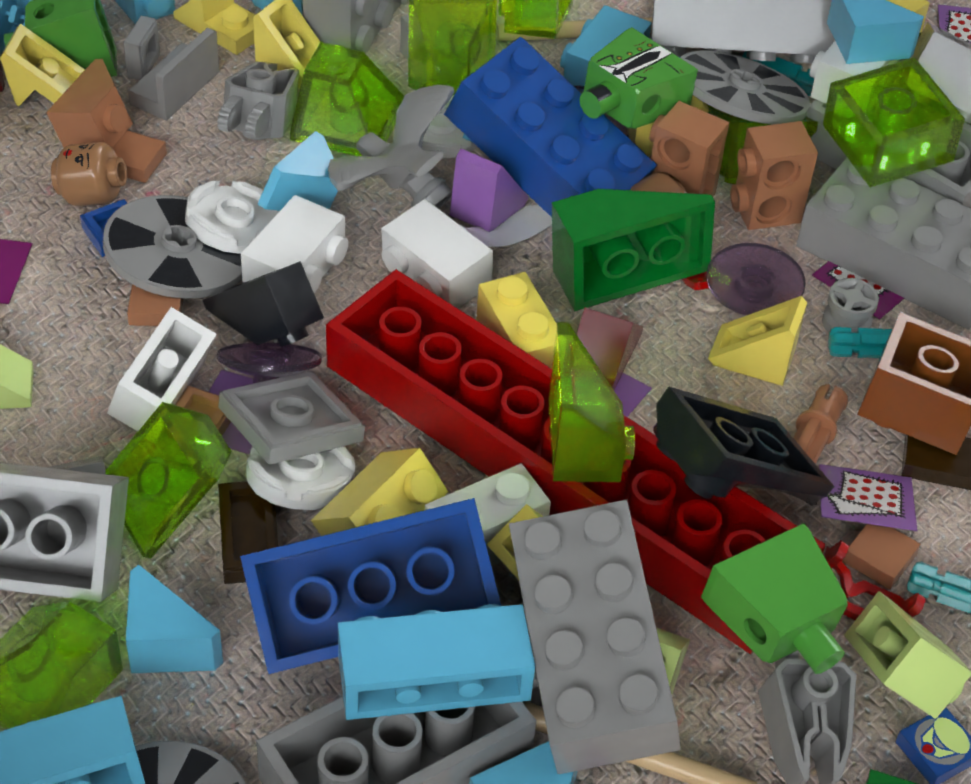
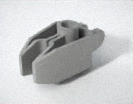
[217,61,299,140]
[758,632,856,784]

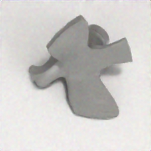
[328,85,454,209]

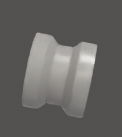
[822,278,879,333]

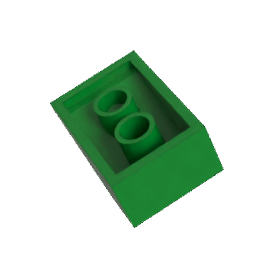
[552,189,715,312]

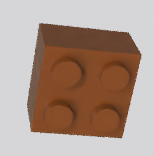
[857,312,971,455]

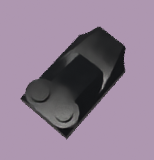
[653,387,835,506]

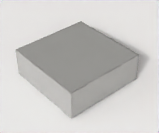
[124,16,160,80]

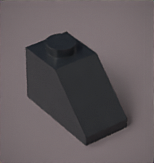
[202,261,324,347]

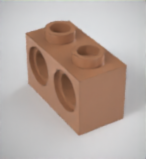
[649,101,730,197]
[730,121,818,230]

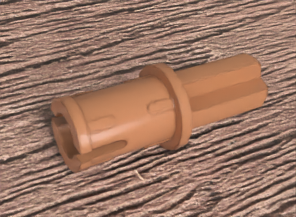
[793,384,848,464]

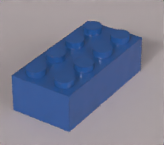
[444,37,657,217]
[240,498,501,674]

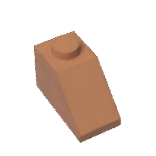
[46,59,133,148]

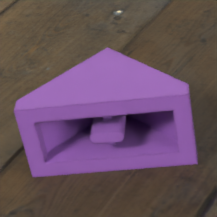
[449,149,529,232]

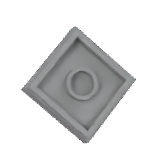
[218,371,365,465]

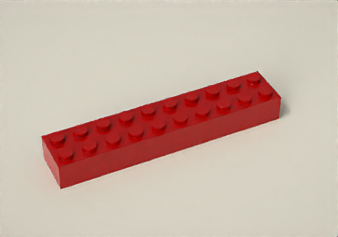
[326,269,826,655]

